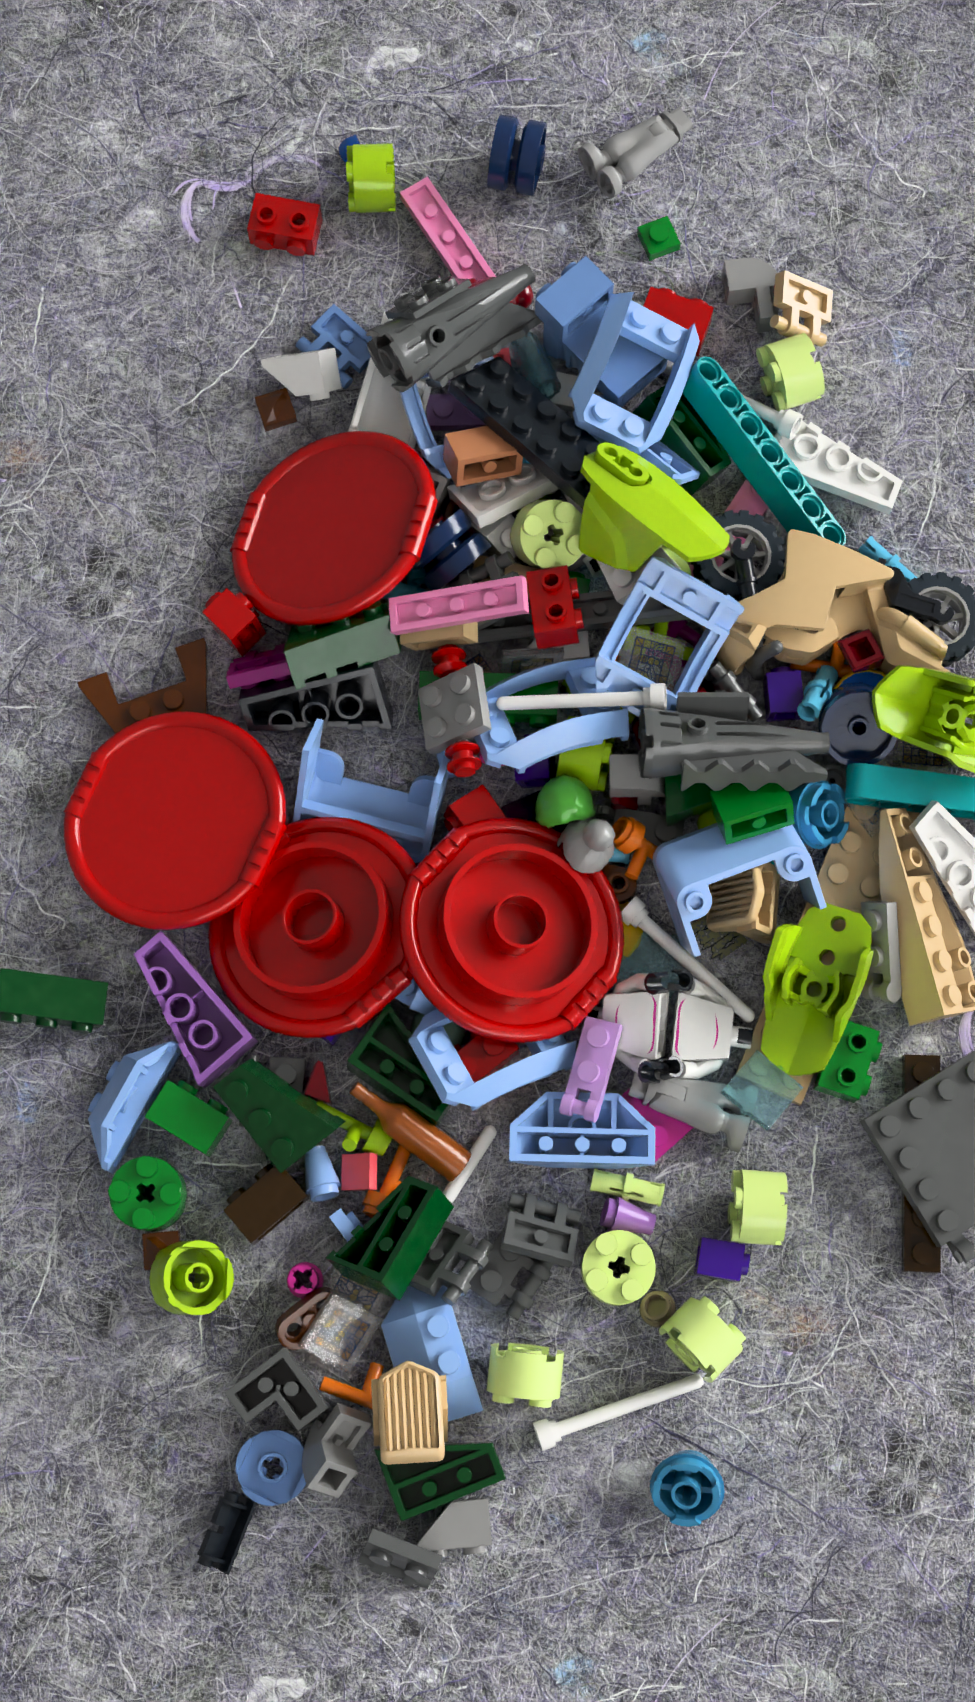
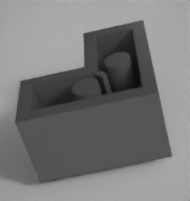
[224,1347,331,1431]

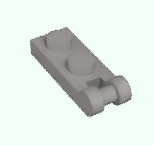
[861,901,902,1003]

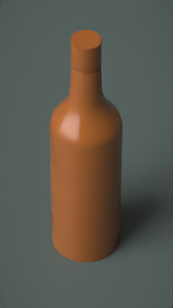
[349,1081,471,1181]

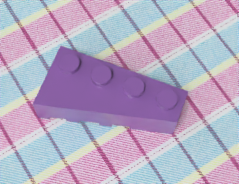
[134,931,259,1088]

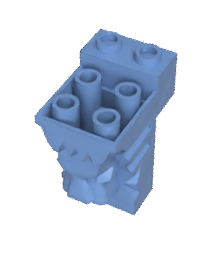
[535,256,667,408]

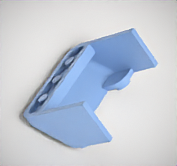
[293,718,451,863]
[653,823,827,957]

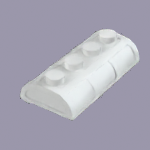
[348,311,432,449]

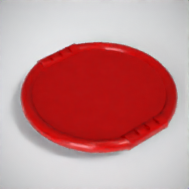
[230,431,438,625]
[63,711,287,930]
[208,817,417,1038]
[399,817,624,1043]

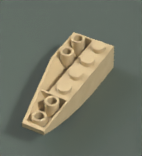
[879,808,975,1026]

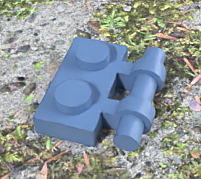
[296,304,372,389]

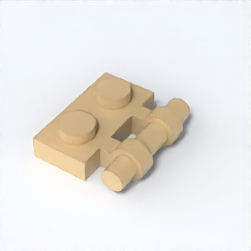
[770,270,833,347]

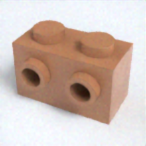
[443,426,523,487]

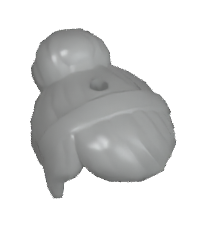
[556,819,615,874]

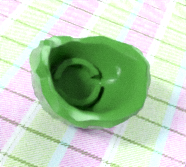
[535,774,596,828]

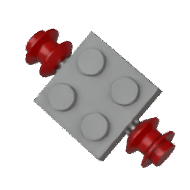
[418,644,491,777]

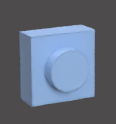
[329,1208,363,1242]

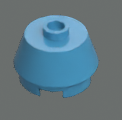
[789,780,849,849]
[650,1450,725,1527]

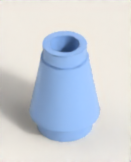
[305,1145,341,1202]

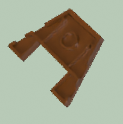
[77,638,208,733]

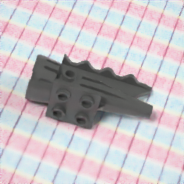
[366,264,542,392]
[638,692,830,791]

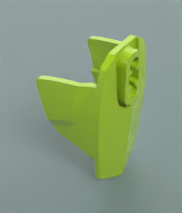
[579,442,730,572]
[872,665,975,773]
[761,903,874,1076]

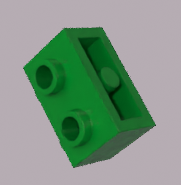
[710,783,795,845]
[813,1021,882,1103]
[144,1079,233,1157]

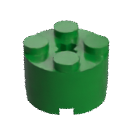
[108,1156,187,1232]

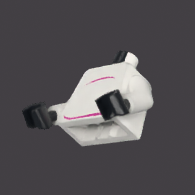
[659,969,753,1080]
[584,971,670,1083]

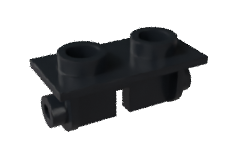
[197,1490,257,1575]

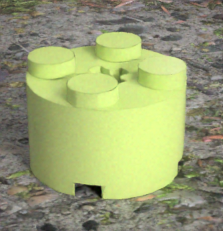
[756,333,825,411]
[510,500,583,569]
[728,1169,788,1246]
[581,1230,656,1306]
[659,1296,746,1383]
[486,1343,564,1408]

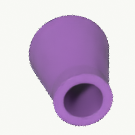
[600,1196,656,1235]

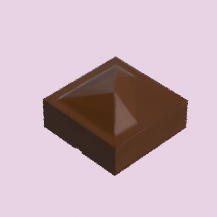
[254,388,297,432]
[142,1231,181,1271]

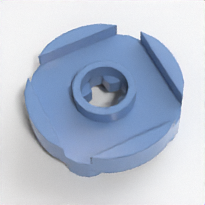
[235,1429,306,1506]

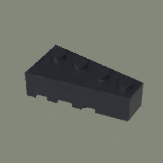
[238,661,393,731]

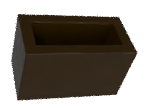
[224,1163,309,1245]

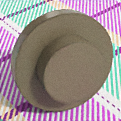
[640,1291,676,1328]

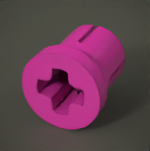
[287,1262,324,1299]

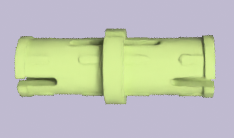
[590,1168,665,1207]

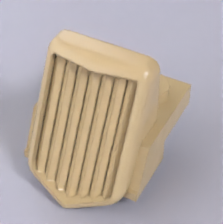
[706,862,780,944]
[371,1361,448,1465]

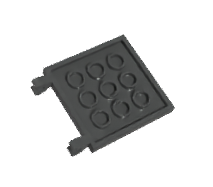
[860,1049,975,1264]

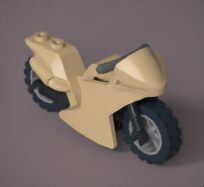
[691,510,975,680]

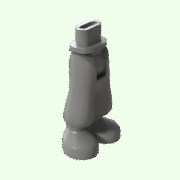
[578,107,693,198]
[628,1070,757,1153]

